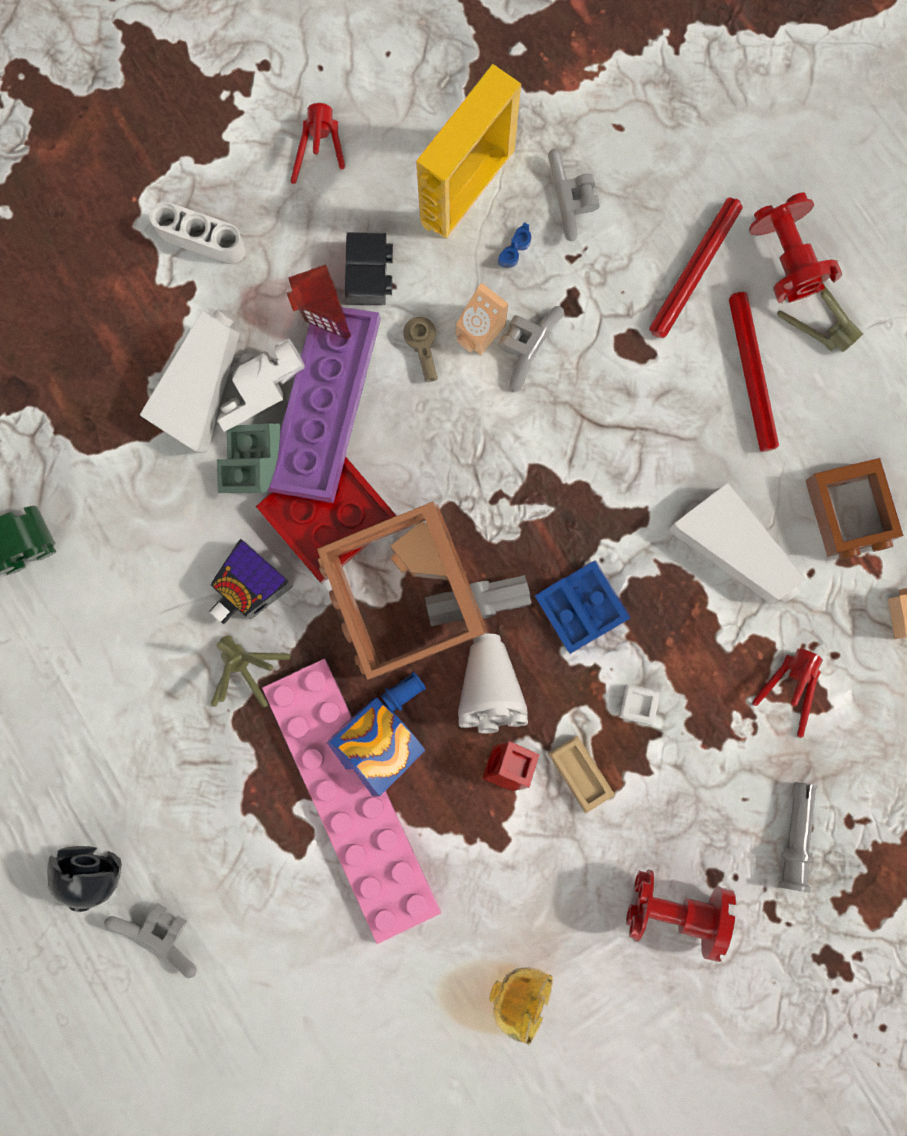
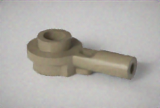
[403,317,438,382]

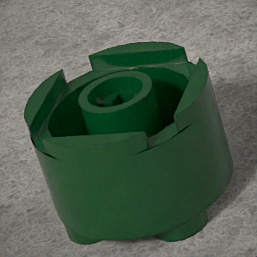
[0,506,56,576]

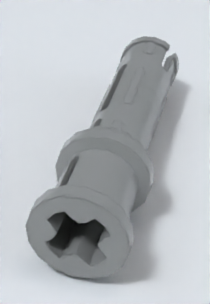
[778,782,817,893]

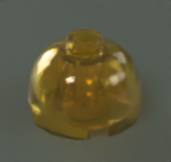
[489,967,553,1045]

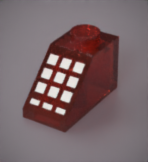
[287,264,352,339]

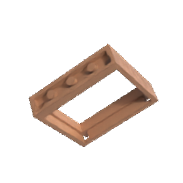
[317,501,489,680]

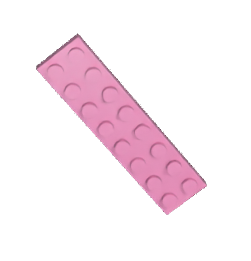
[262,659,441,944]

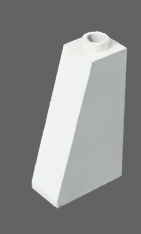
[140,310,240,452]
[669,483,806,604]

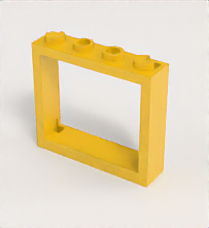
[416,64,521,238]

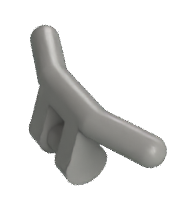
[548,149,600,241]
[498,306,564,391]
[104,903,197,978]

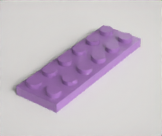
[268,303,381,503]

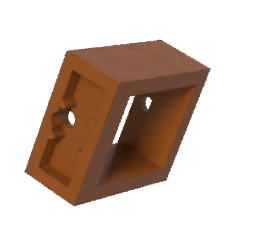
[805,458,904,560]

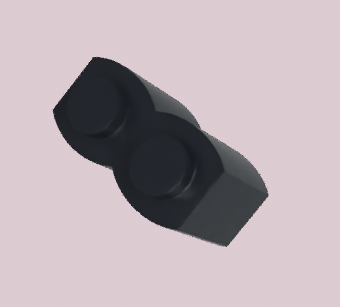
[345,232,393,305]

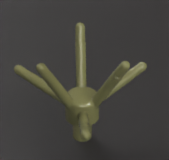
[211,635,291,708]

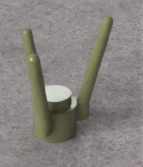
[777,283,863,352]

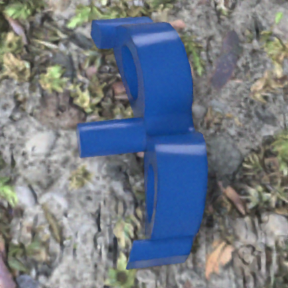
[498,222,531,268]

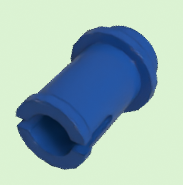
[381,671,426,712]

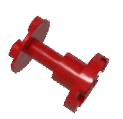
[749,192,842,303]
[626,869,736,962]

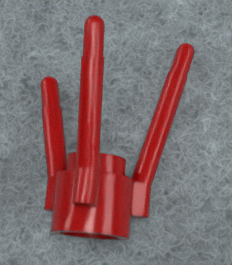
[290,103,345,184]
[752,648,823,738]

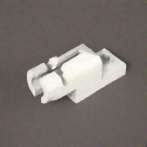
[217,338,305,432]

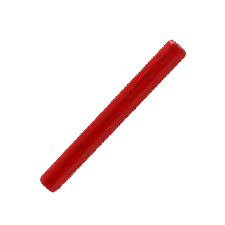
[649,197,743,339]
[729,292,779,452]

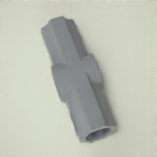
[425,575,531,627]

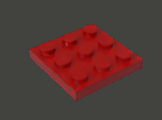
[255,456,397,584]

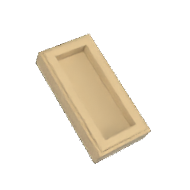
[548,736,615,813]

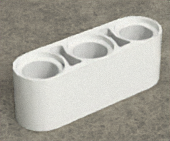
[149,202,246,264]

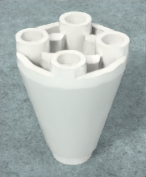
[458,634,528,734]

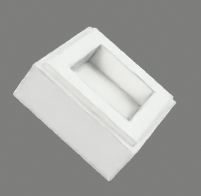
[619,684,660,725]

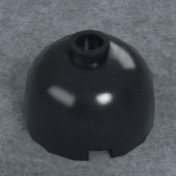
[47,846,122,912]

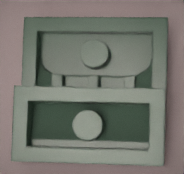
[217,423,280,493]

